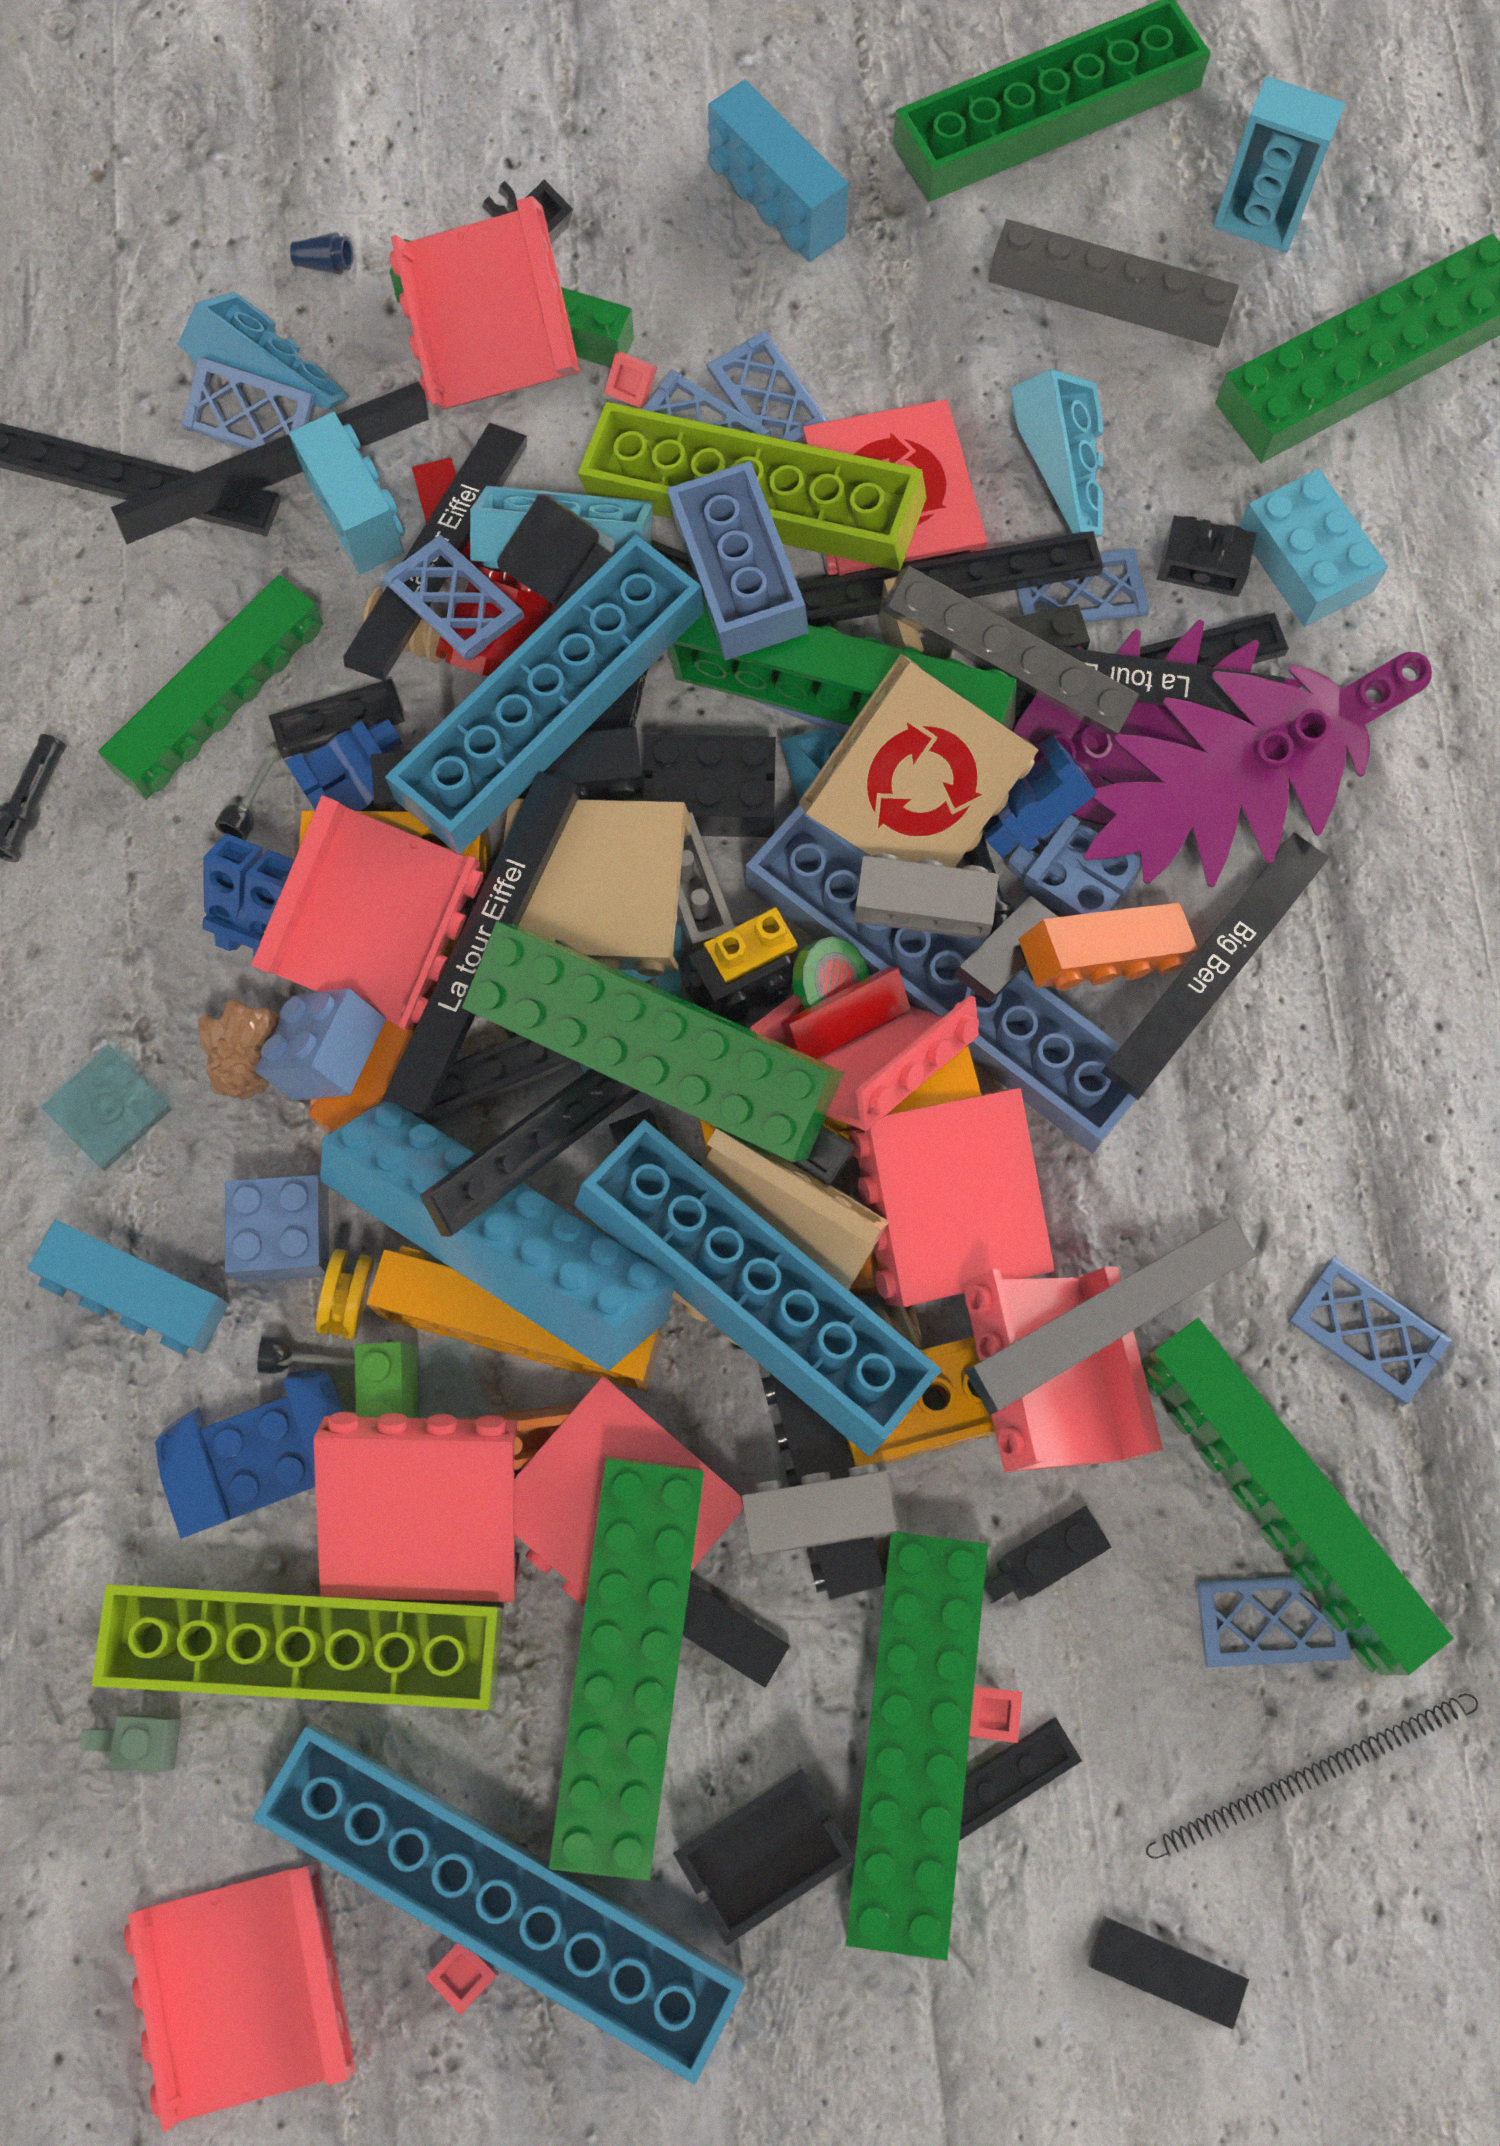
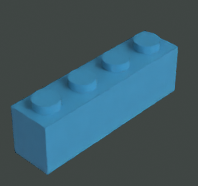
[27,1219,229,1356]

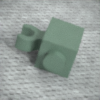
[79,1715,181,1772]

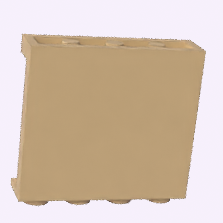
[504,799,692,977]

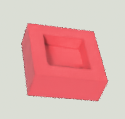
[604,352,657,408]
[970,1686,1022,1743]
[425,1943,499,2016]

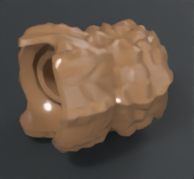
[198,1000,280,1101]

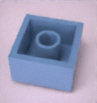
[255,988,386,1100]
[225,1175,329,1282]

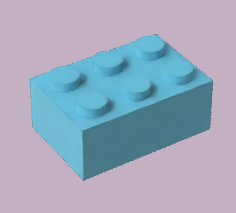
[288,411,405,575]
[1239,468,1389,627]

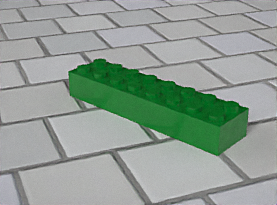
[893,0,1211,202]
[1215,233,1500,464]
[668,601,1017,731]
[462,921,844,1162]
[1141,1317,1454,1675]
[549,1455,704,1881]
[845,1532,988,1961]

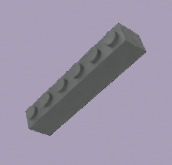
[989,219,1239,348]
[880,566,1139,734]

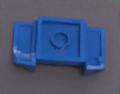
[155,1369,344,1539]

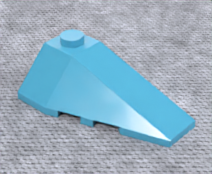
[1011,369,1103,538]

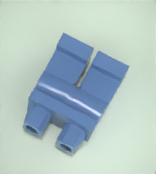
[1007,815,1142,916]

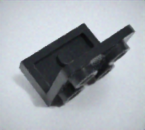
[497,494,615,616]
[685,947,795,1023]

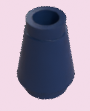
[290,232,353,275]

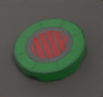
[792,936,870,1011]

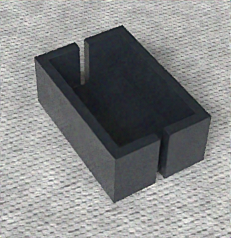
[643,734,776,838]
[673,1766,856,1946]

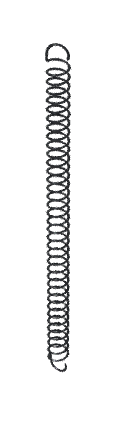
[1146,1693,1478,1859]

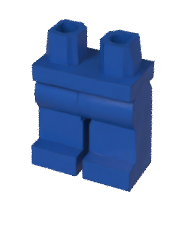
[285,719,403,811]
[983,734,1097,858]
[202,833,294,957]

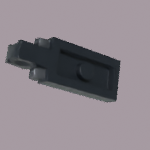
[984,1506,1112,1603]

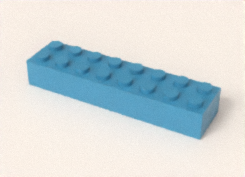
[385,534,704,855]
[320,1099,676,1371]
[574,1119,942,1457]

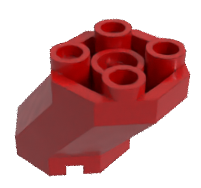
[435,566,553,676]

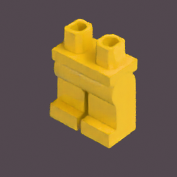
[704,907,798,985]

